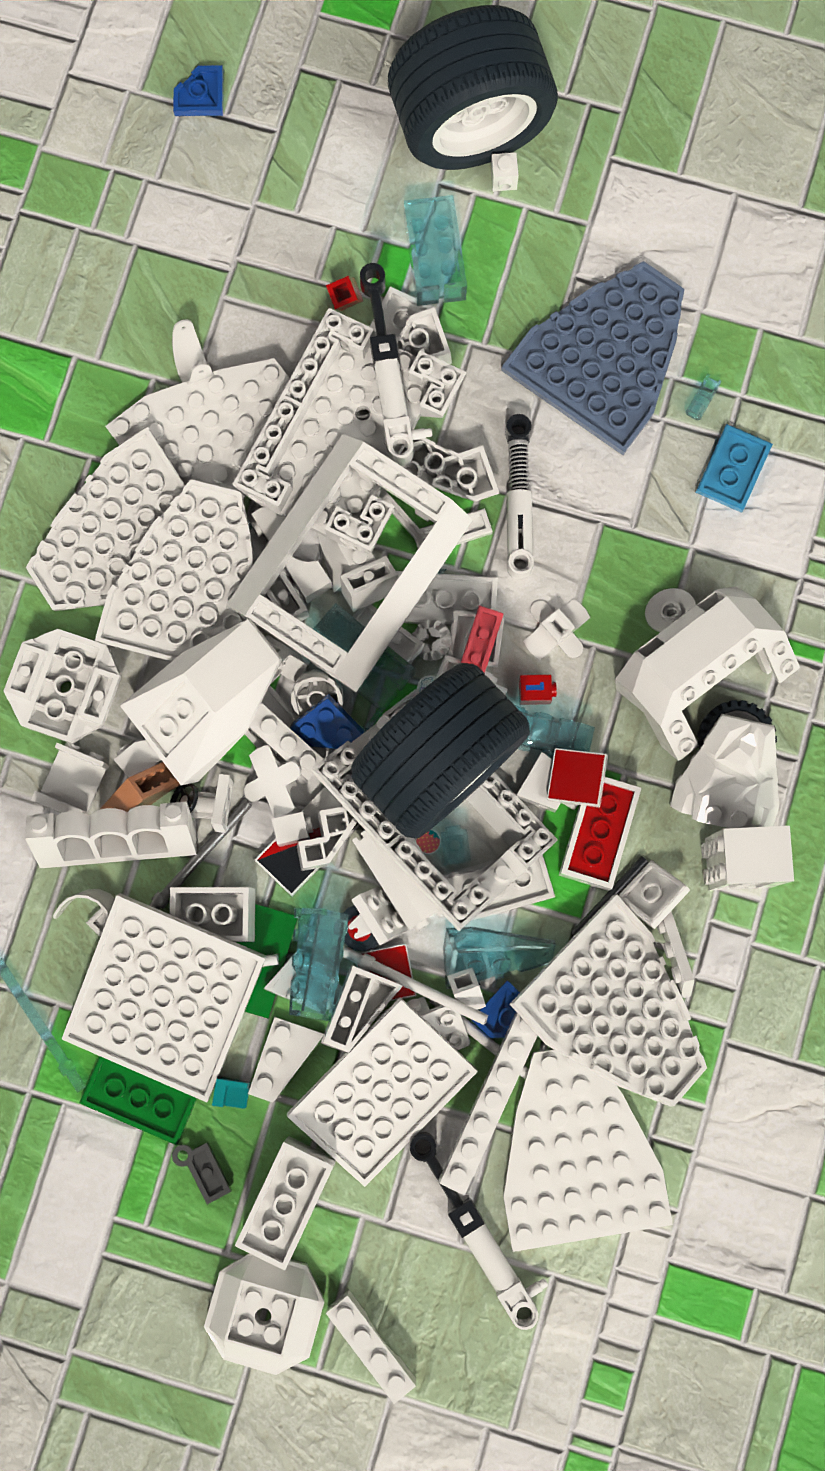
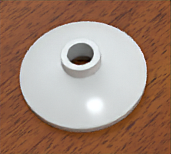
[645,588,696,632]

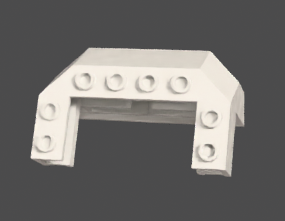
[615,587,800,761]

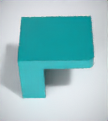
[212,1077,251,1109]

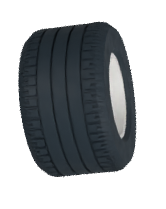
[388,5,558,170]
[351,663,530,838]

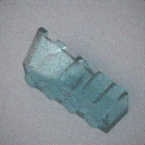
[515,705,595,757]
[289,908,349,1021]

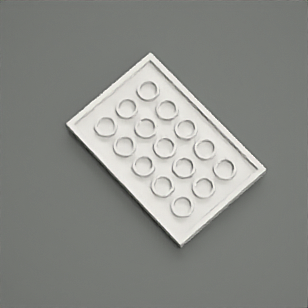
[287,997,478,1187]

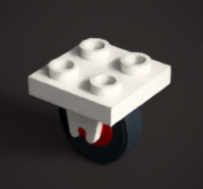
[338,886,407,951]

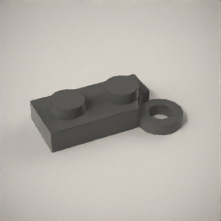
[172,1142,232,1205]

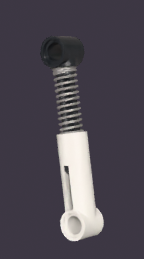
[505,414,534,580]

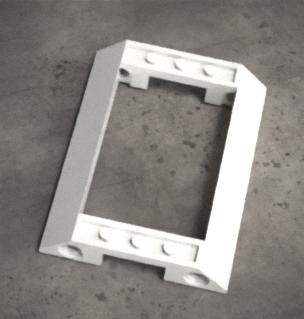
[226,434,473,693]
[310,689,558,931]

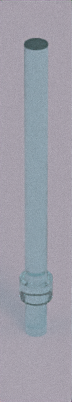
[0,956,86,1093]

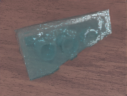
[443,927,556,989]

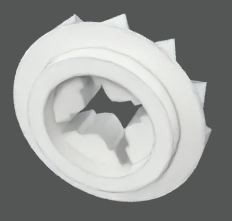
[412,620,451,661]

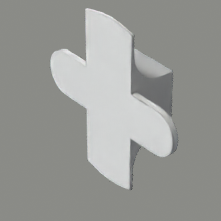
[523,599,590,660]
[244,745,301,818]

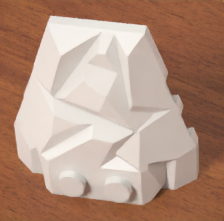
[670,714,779,828]

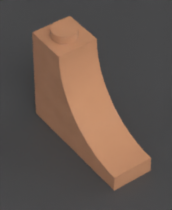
[99,762,180,812]

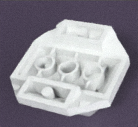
[4,629,122,743]
[204,1253,325,1375]

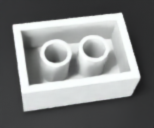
[170,887,255,942]

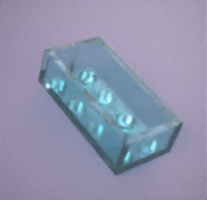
[404,195,467,306]
[313,603,415,713]

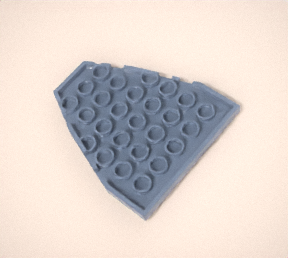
[501,261,684,455]

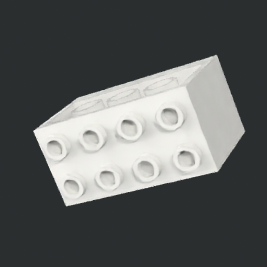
[701,826,794,891]
[235,1136,336,1270]

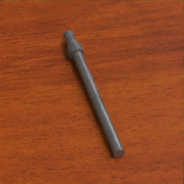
[149,799,252,910]

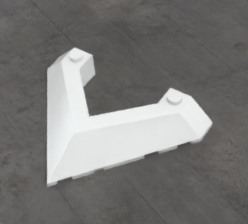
[356,307,499,502]

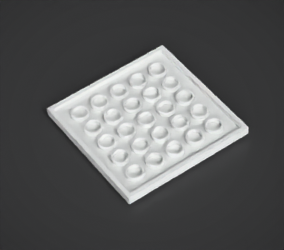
[62,893,267,1102]

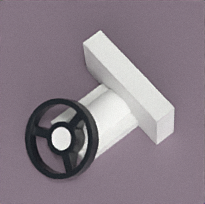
[170,774,234,833]

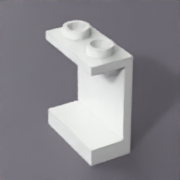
[31,742,109,814]

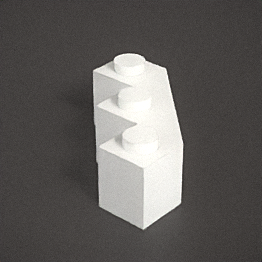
[297,805,357,871]

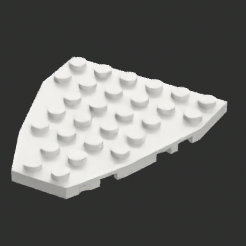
[105,358,290,499]
[26,427,185,611]
[95,479,258,662]
[510,894,707,1106]
[503,1049,673,1252]

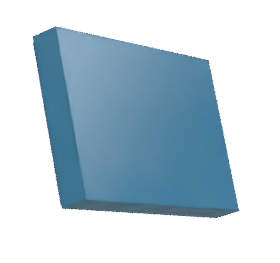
[695,424,773,513]

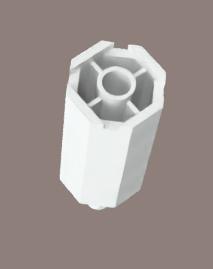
[352,830,443,932]

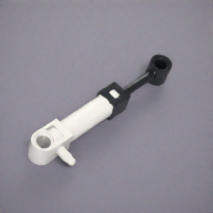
[360,263,432,466]
[410,1132,548,1330]

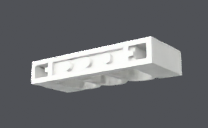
[25,801,197,868]

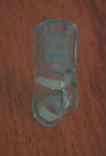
[686,374,722,420]

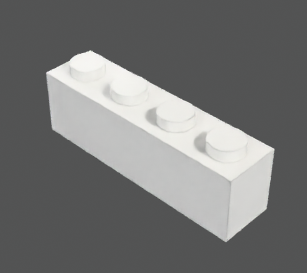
[317,533,376,594]

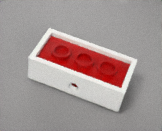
[558,777,641,891]

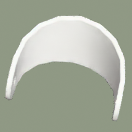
[172,319,213,385]
[53,889,115,919]

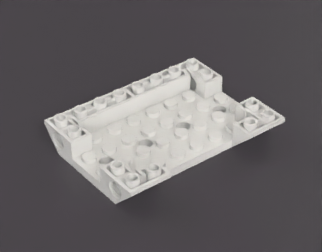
[232,308,466,553]

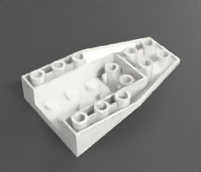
[120,619,282,785]

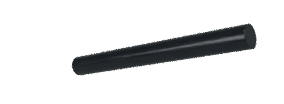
[571,856,649,936]

